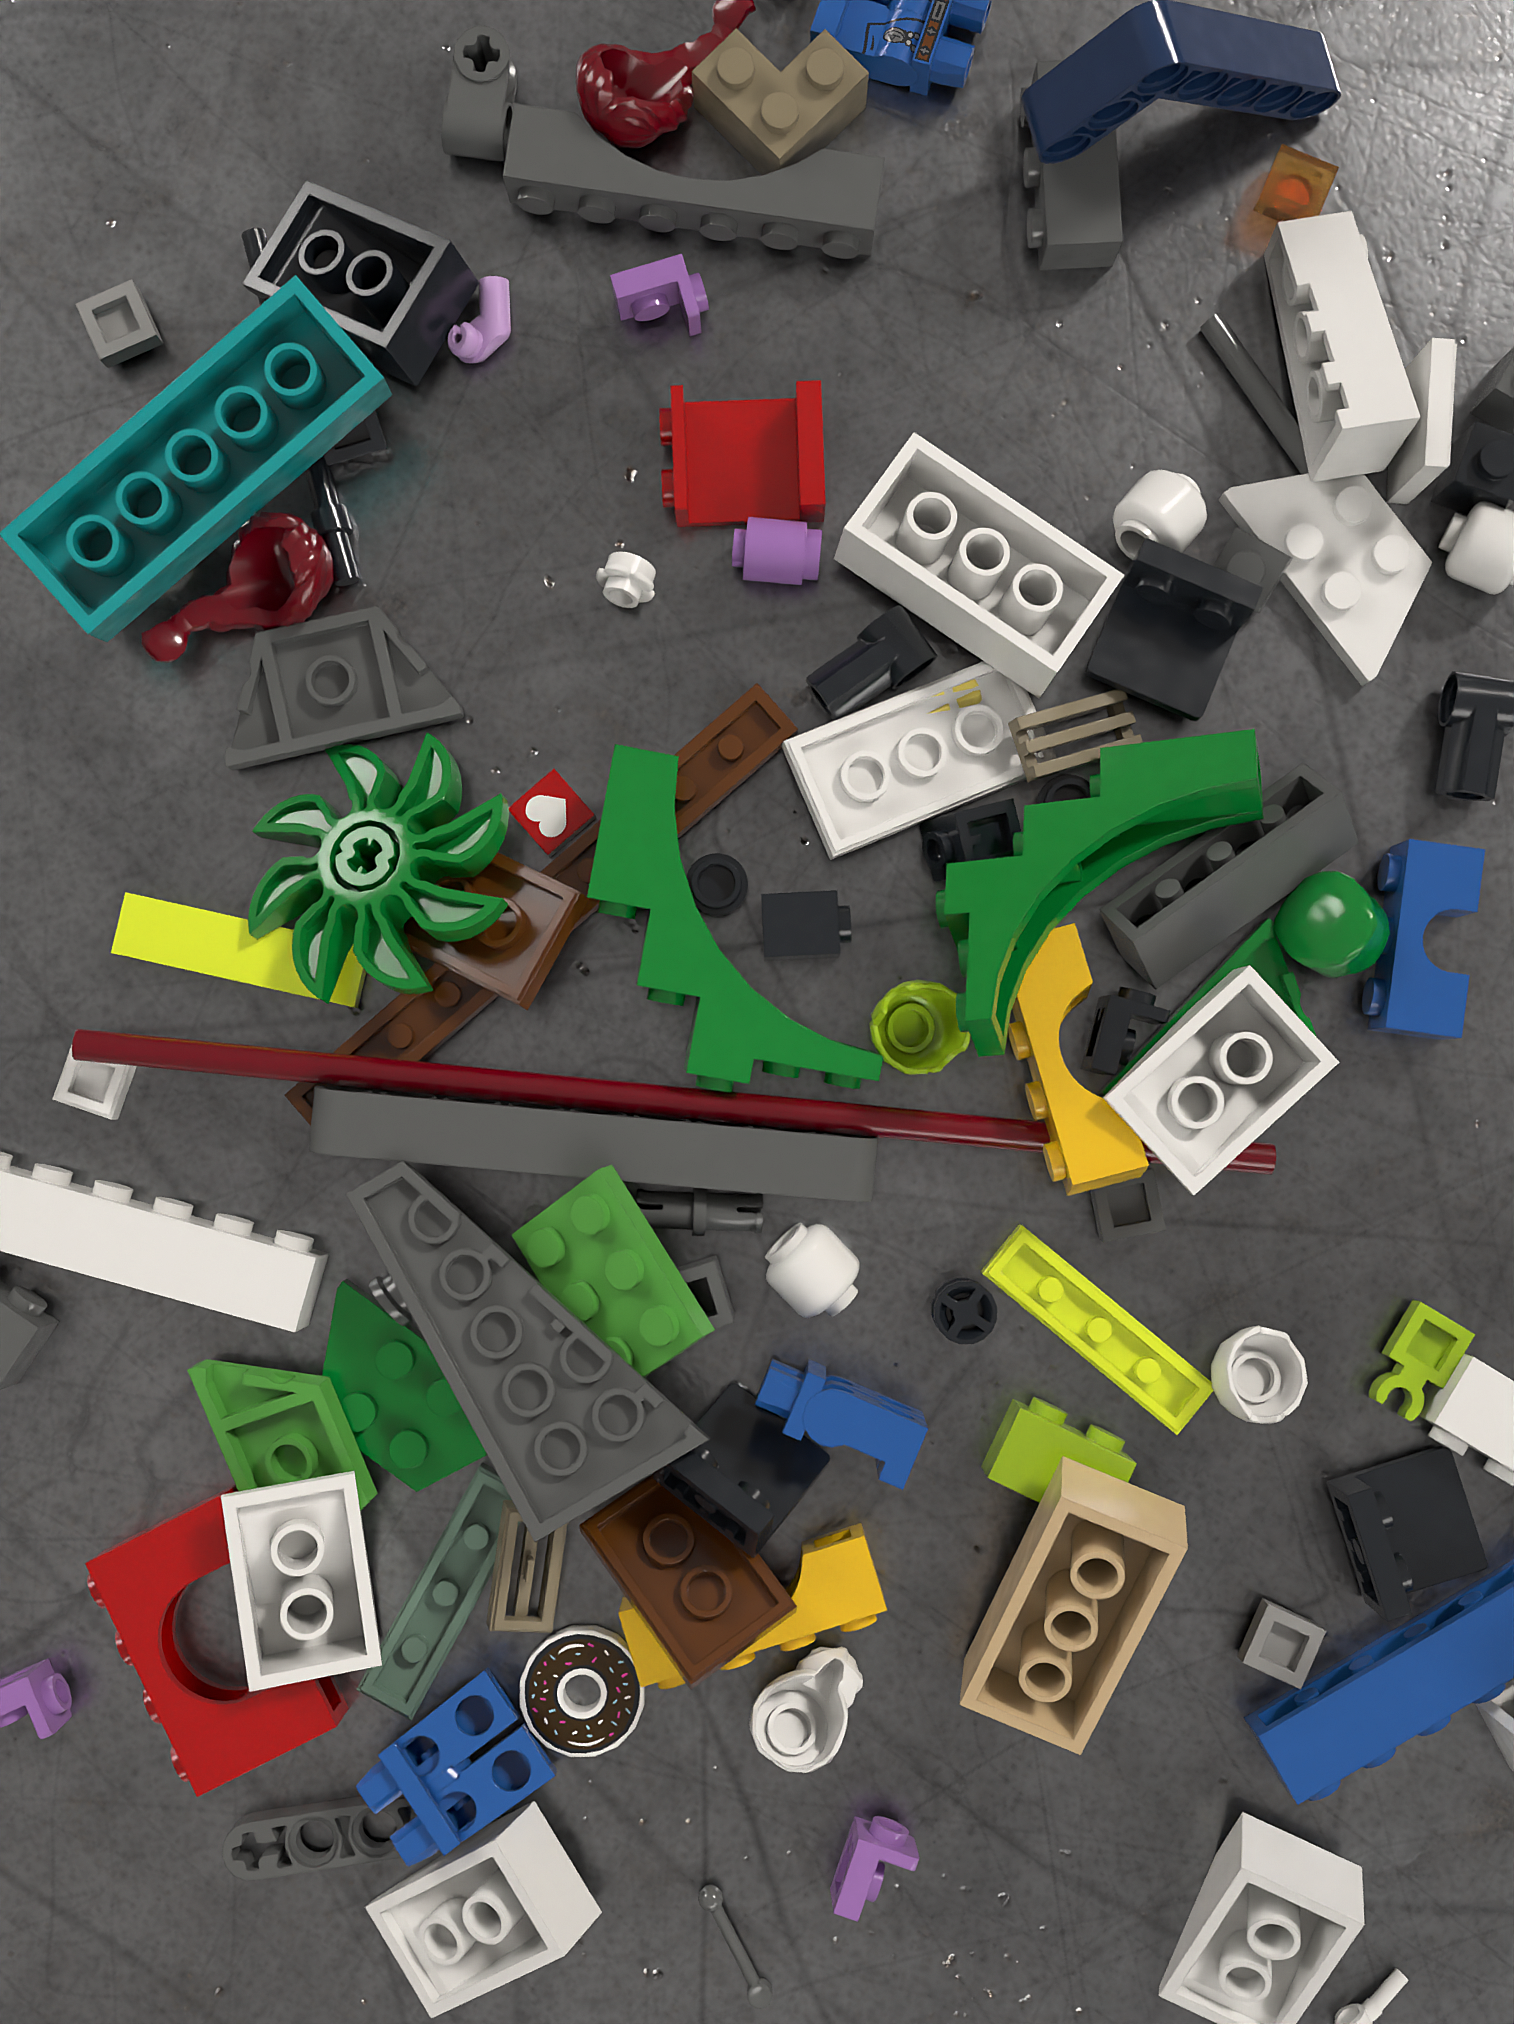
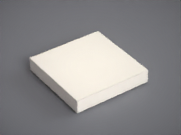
[1386,338,1457,504]

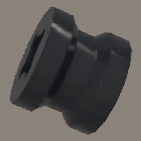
[930,1277,997,1344]

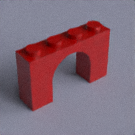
[85,1484,349,1797]

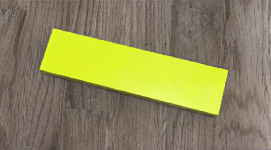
[111,892,366,1008]
[980,1224,1214,1435]

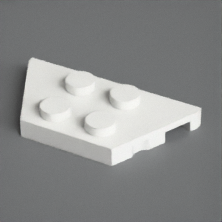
[1219,473,1432,687]

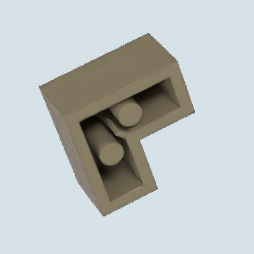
[692,28,869,175]

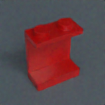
[659,380,826,527]

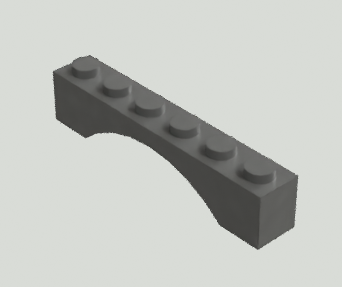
[503,103,885,259]

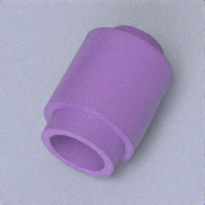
[732,517,822,585]

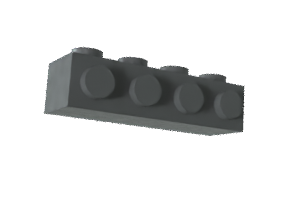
[1099,763,1359,990]

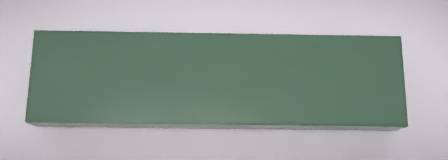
[356,1462,520,1721]

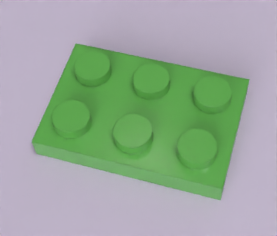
[512,1165,715,1378]

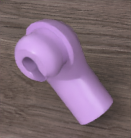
[447,276,511,363]

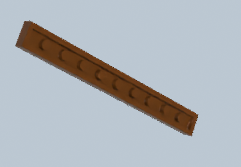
[284,683,798,1126]

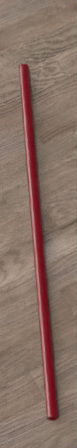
[72,1029,1276,1175]

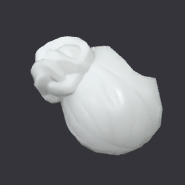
[749,1646,863,1773]

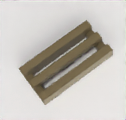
[1008,689,1143,782]
[486,1500,568,1633]

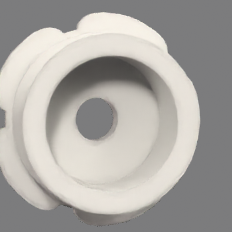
[596,552,656,608]

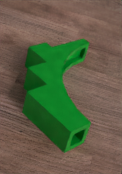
[936,729,1264,1057]
[587,744,884,1092]

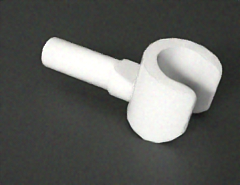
[1334,1968,1408,2024]

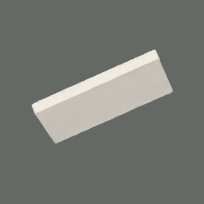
[781,661,1056,860]

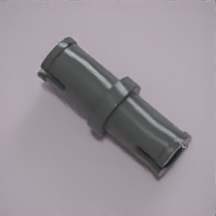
[636,1187,763,1236]

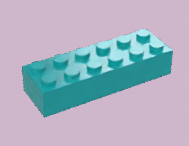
[0,275,392,643]

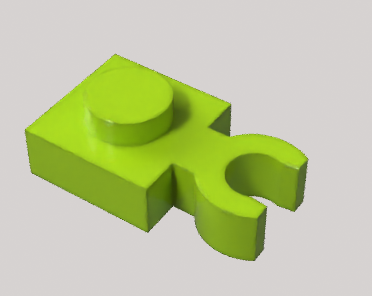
[1369,1299,1475,1421]

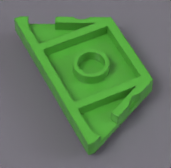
[187,1359,378,1511]

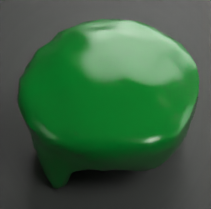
[1274,871,1390,978]

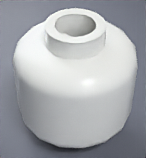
[1113,470,1207,560]
[1438,501,1514,595]
[765,1223,859,1318]

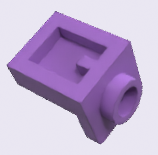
[610,254,709,336]
[0,1658,72,1740]
[830,1816,920,1922]

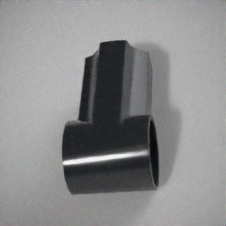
[806,605,938,721]
[1435,671,1514,801]

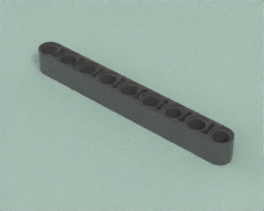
[309,1086,878,1202]

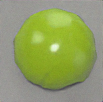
[869,979,970,1074]

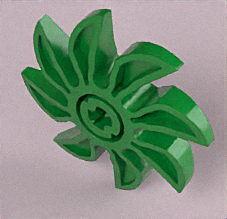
[248,733,509,1004]

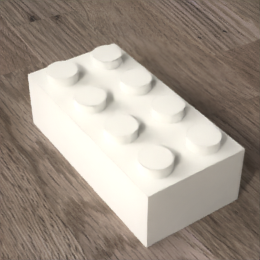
[834,432,1124,698]

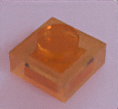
[1253,144,1339,222]

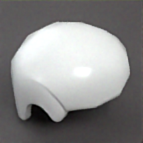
[1211,1325,1308,1424]

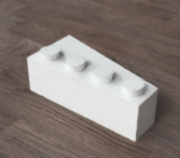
[1264,211,1420,482]

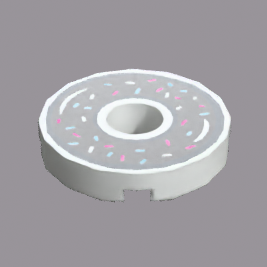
[520,1625,645,1757]

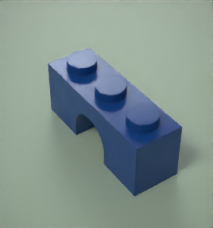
[1362,839,1485,1040]

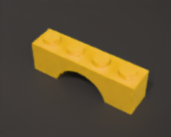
[1008,923,1149,1196]
[618,1523,887,1689]

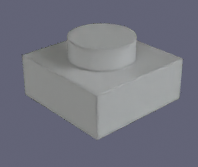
[75,279,164,368]
[1237,1598,1326,1689]

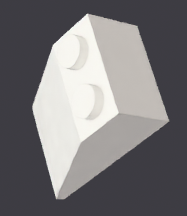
[1103,965,1340,1195]
[221,1471,382,1692]
[365,1801,602,2018]
[1159,1812,1365,2024]

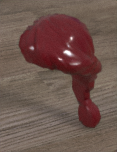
[576,0,756,148]
[141,512,334,663]

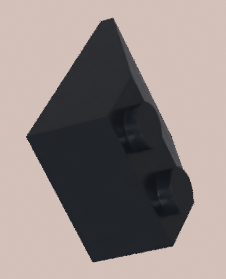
[242,180,479,386]

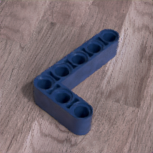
[1021,0,1341,164]

